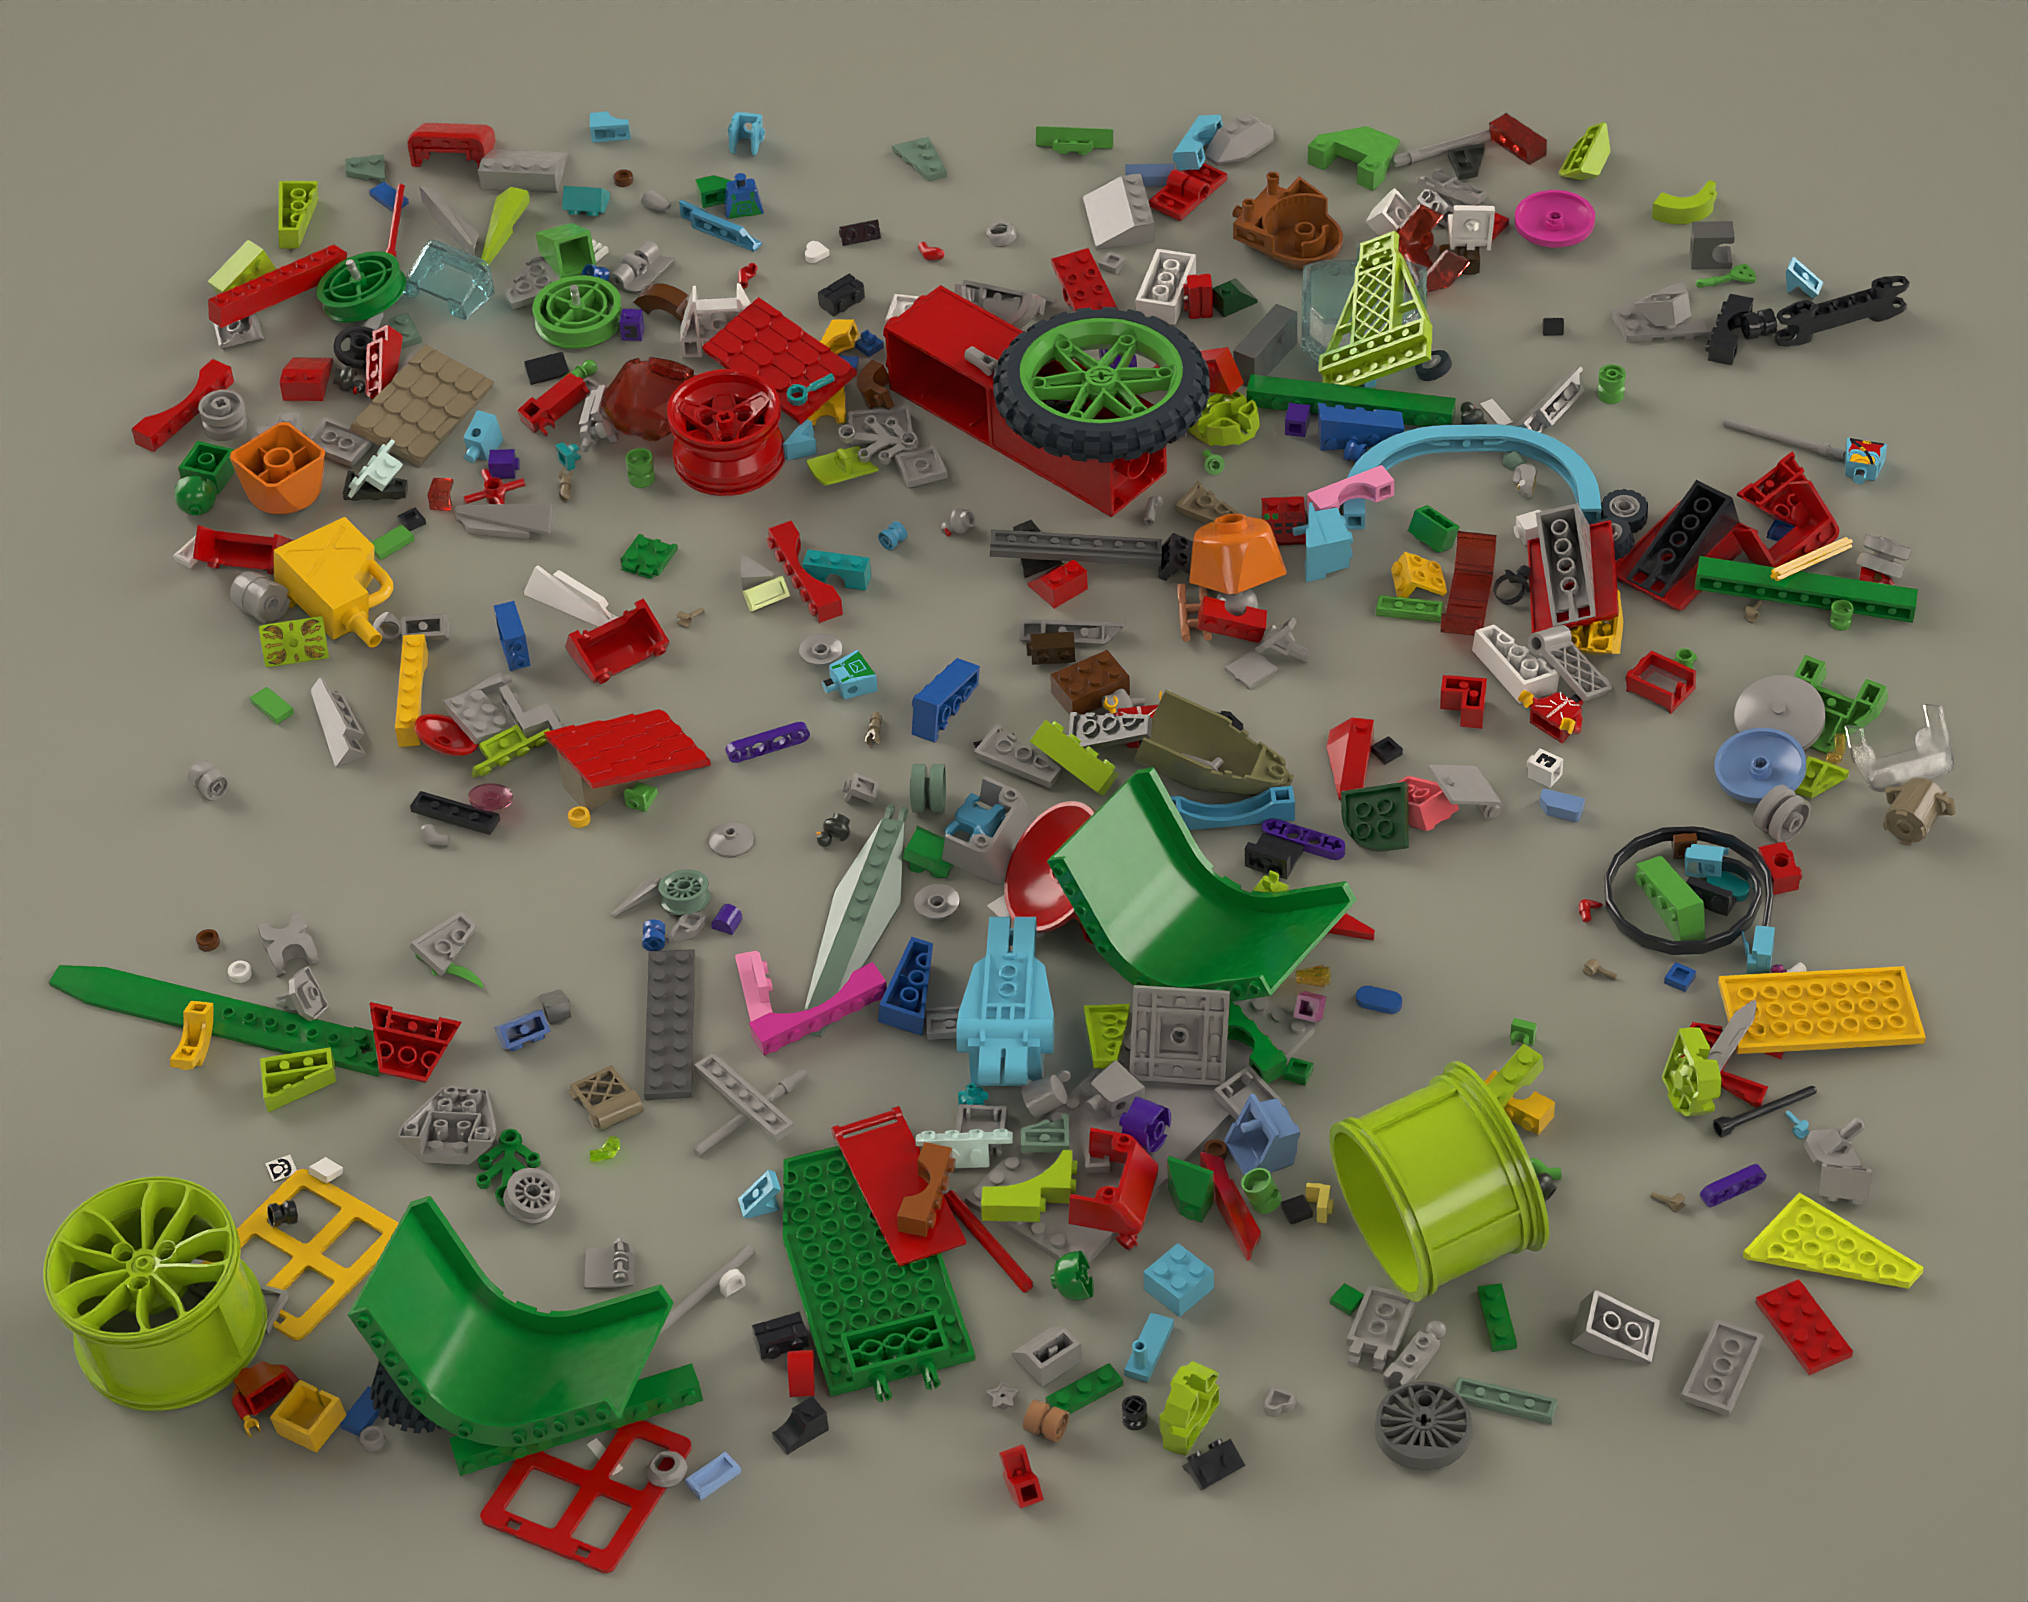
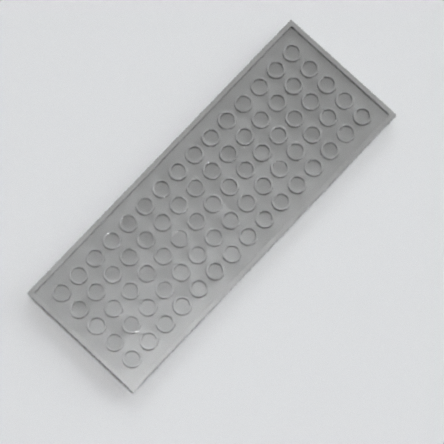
[965,997,1315,1263]

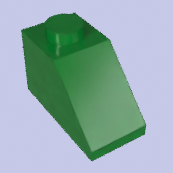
[695,175,732,208]

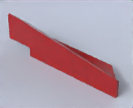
[365,325,403,400]
[1200,1152,1261,1261]

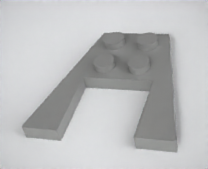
[1612,281,1711,342]

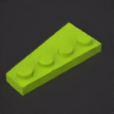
[1083,1004,1130,1069]

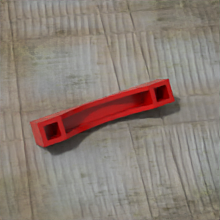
[132,359,234,452]
[767,520,843,623]

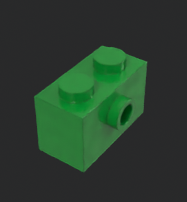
[1408,505,1460,553]

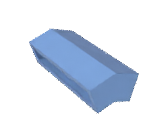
[1125,164,1175,186]

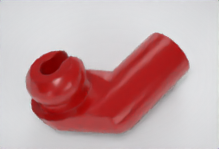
[918,242,945,261]
[738,263,758,289]

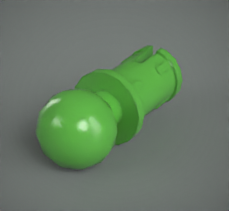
[562,360,598,379]

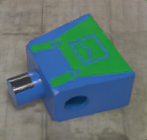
[724,173,764,219]

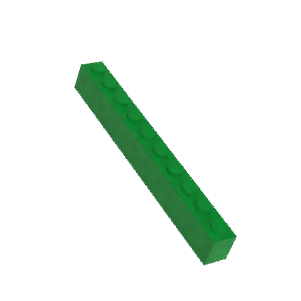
[1246,374,1456,427]
[1694,556,1918,623]
[449,1363,703,1476]

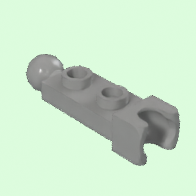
[1383,1320,1446,1388]

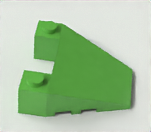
[1308,126,1400,191]
[1795,655,1888,754]

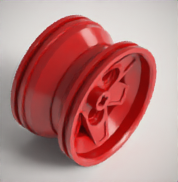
[667,369,785,496]

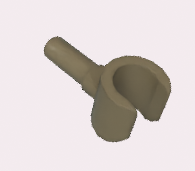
[1744,599,1763,623]
[677,607,705,627]
[1583,959,1617,979]
[1650,1192,1686,1212]

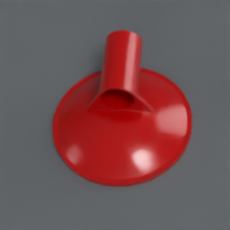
[1004,801,1096,944]

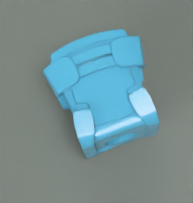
[728,112,765,155]

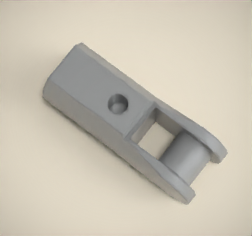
[964,346,998,376]

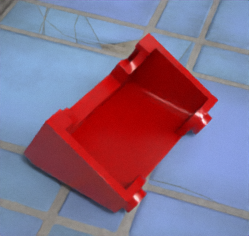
[407,123,496,169]
[565,598,670,684]

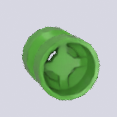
[1830,600,1853,631]

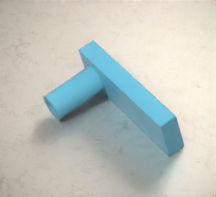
[1124,1313,1174,1383]

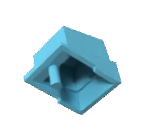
[1292,502,1353,582]

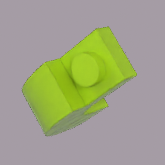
[1652,180,1717,224]

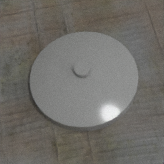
[1734,675,1825,750]

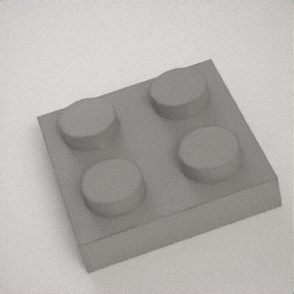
[895,445,948,488]

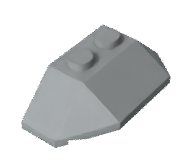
[1204,112,1273,166]

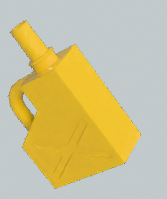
[274,517,393,648]

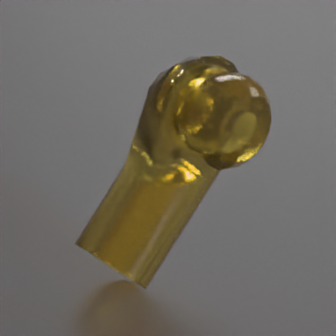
[1827,733,1846,765]

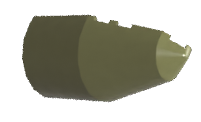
[1133,689,1294,796]

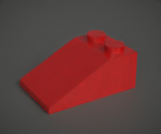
[279,357,334,401]

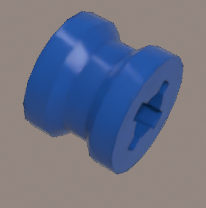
[1343,440,1367,463]

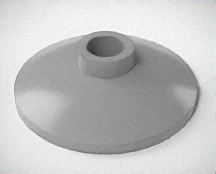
[799,633,843,666]
[709,822,754,857]
[914,884,960,920]

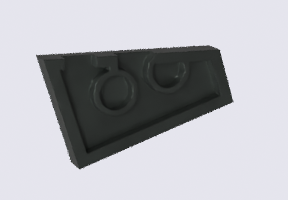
[343,470,408,501]

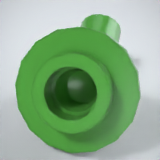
[1202,449,1225,475]

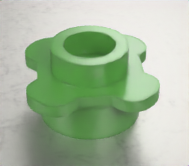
[1673,648,1697,669]

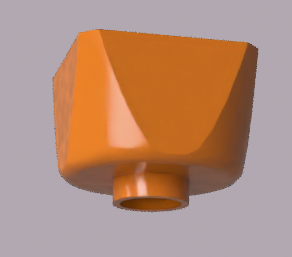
[230,422,325,515]
[1189,514,1287,594]

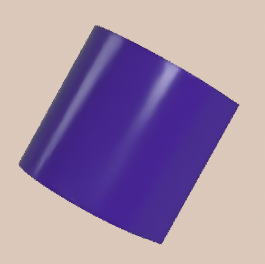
[711,904,743,935]

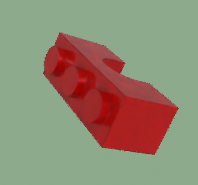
[1197,596,1267,643]

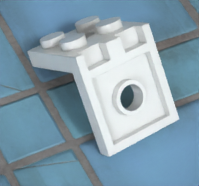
[1447,205,1495,250]

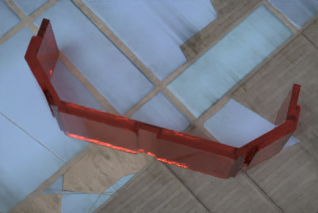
[1440,531,1497,636]

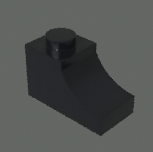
[772,1396,829,1455]

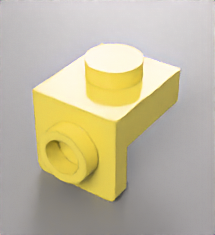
[1306,1183,1334,1223]

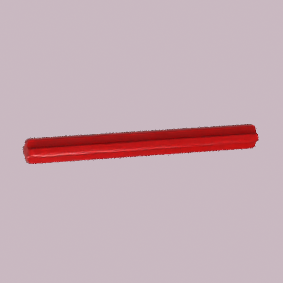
[944,1190,1033,1293]

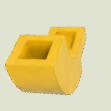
[170,1001,213,1070]

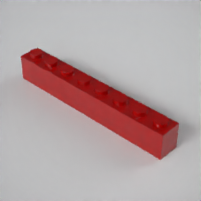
[208,244,347,328]

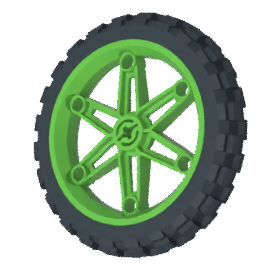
[993,307,1210,463]

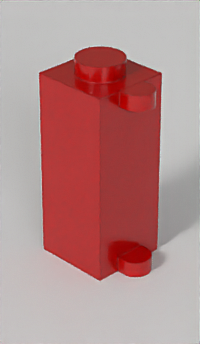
[536,373,590,422]

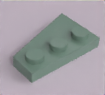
[892,137,947,182]

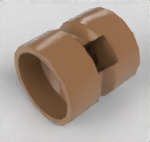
[1023,1399,1069,1443]

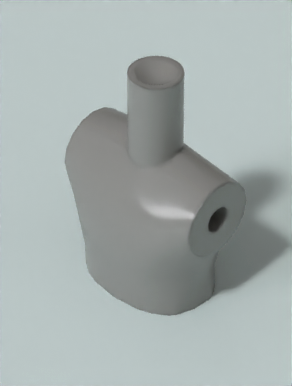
[1102,689,1145,714]

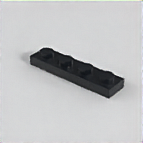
[410,791,500,835]

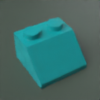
[562,186,611,217]

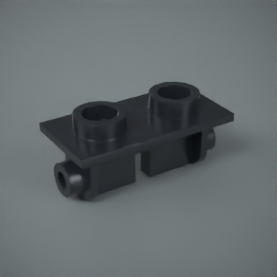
[838,219,881,246]

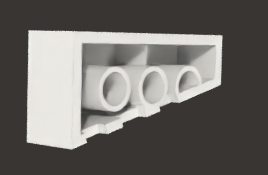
[1472,625,1560,704]

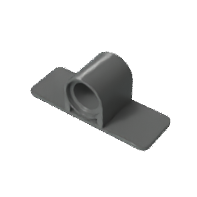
[539,990,571,1024]

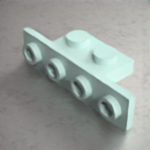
[348,439,403,498]
[916,1129,1013,1168]

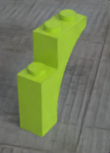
[981,1150,1078,1222]

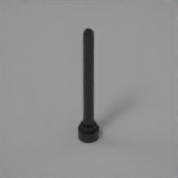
[1713,1086,1817,1138]

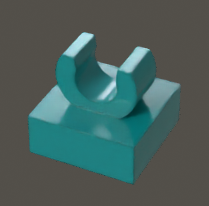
[555,442,581,471]

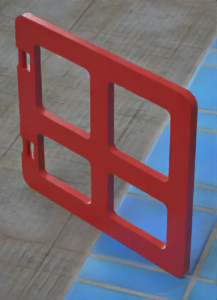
[480,1420,692,1573]

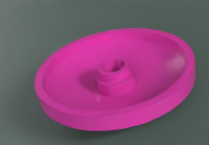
[1514,190,1595,248]

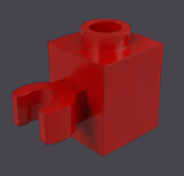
[517,397,556,436]

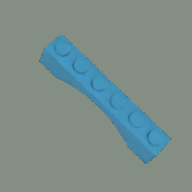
[1171,786,1295,830]

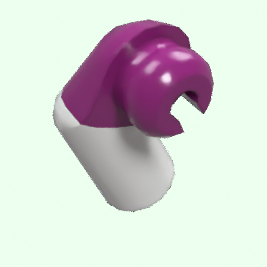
[1771,962,1806,973]

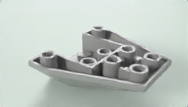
[397,1086,497,1165]

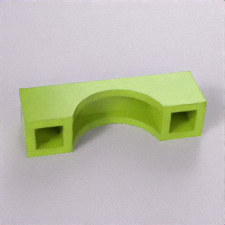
[1487,1043,1544,1108]

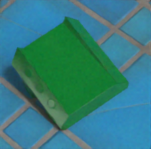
[903,826,954,879]

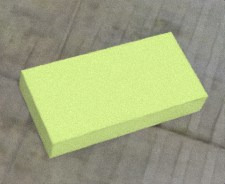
[742,576,790,611]

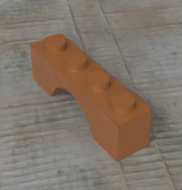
[897,1142,956,1237]

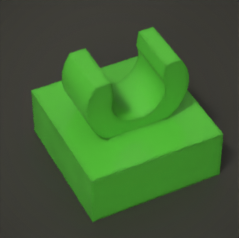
[1510,1018,1537,1046]

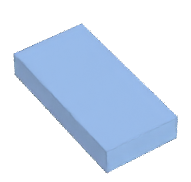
[685,1452,741,1500]

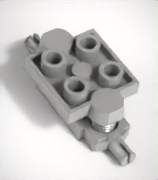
[579,384,626,452]

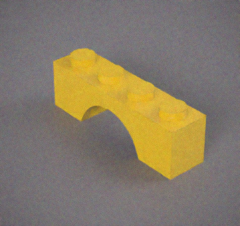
[820,319,860,354]

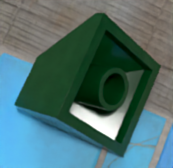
[1212,278,1258,317]

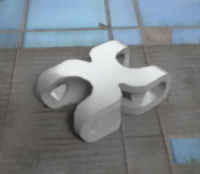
[257,911,319,976]

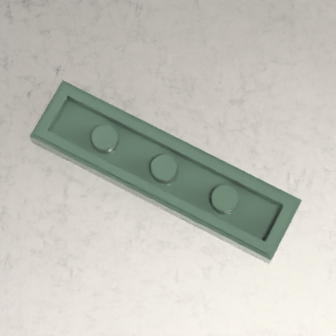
[1454,1376,1558,1424]

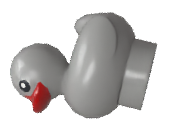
[940,508,975,537]

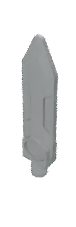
[1707,1000,1757,1071]

